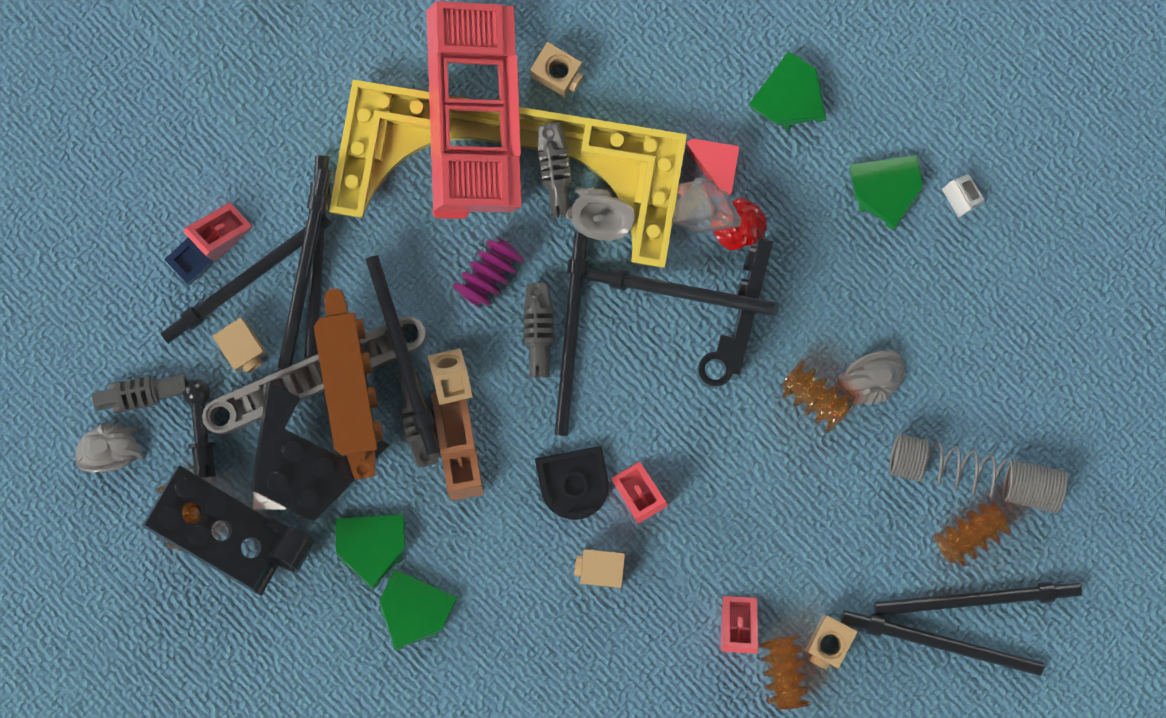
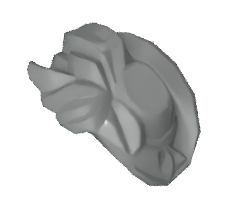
[566,187,635,241]
[838,350,905,405]
[75,423,144,472]

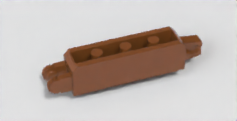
[314,288,384,479]

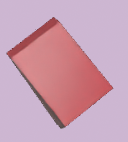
[685,139,739,202]
[183,203,253,262]
[611,461,668,524]
[720,596,758,654]

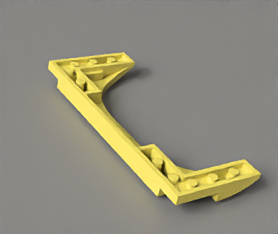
[329,80,687,268]

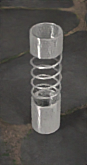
[889,433,1068,514]

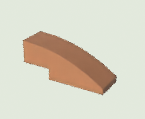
[431,392,484,501]

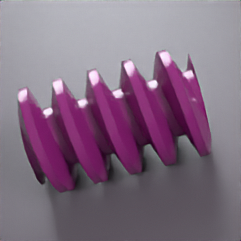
[452,236,525,310]

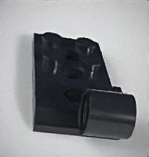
[696,238,773,389]
[142,465,315,596]

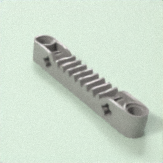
[202,316,428,435]

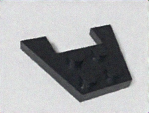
[251,382,390,521]

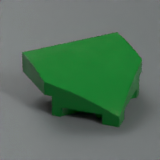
[749,51,827,130]
[849,155,923,231]
[335,514,405,590]
[379,569,457,651]

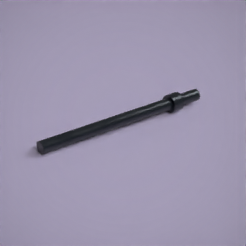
[304,155,330,358]
[277,168,331,369]
[160,214,332,344]
[554,233,588,436]
[365,255,440,456]
[587,267,779,316]
[874,582,1082,615]
[840,610,1044,676]

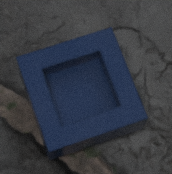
[164,237,214,285]

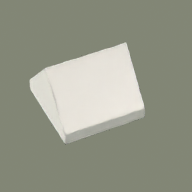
[942,174,985,218]

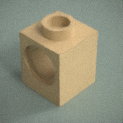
[530,42,584,98]
[212,317,268,374]
[428,348,473,405]
[574,549,625,588]
[804,614,858,670]

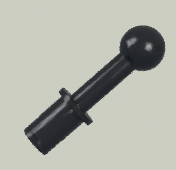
[183,379,216,478]

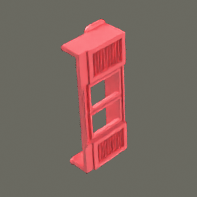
[426,1,521,219]

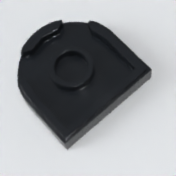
[535,445,609,520]

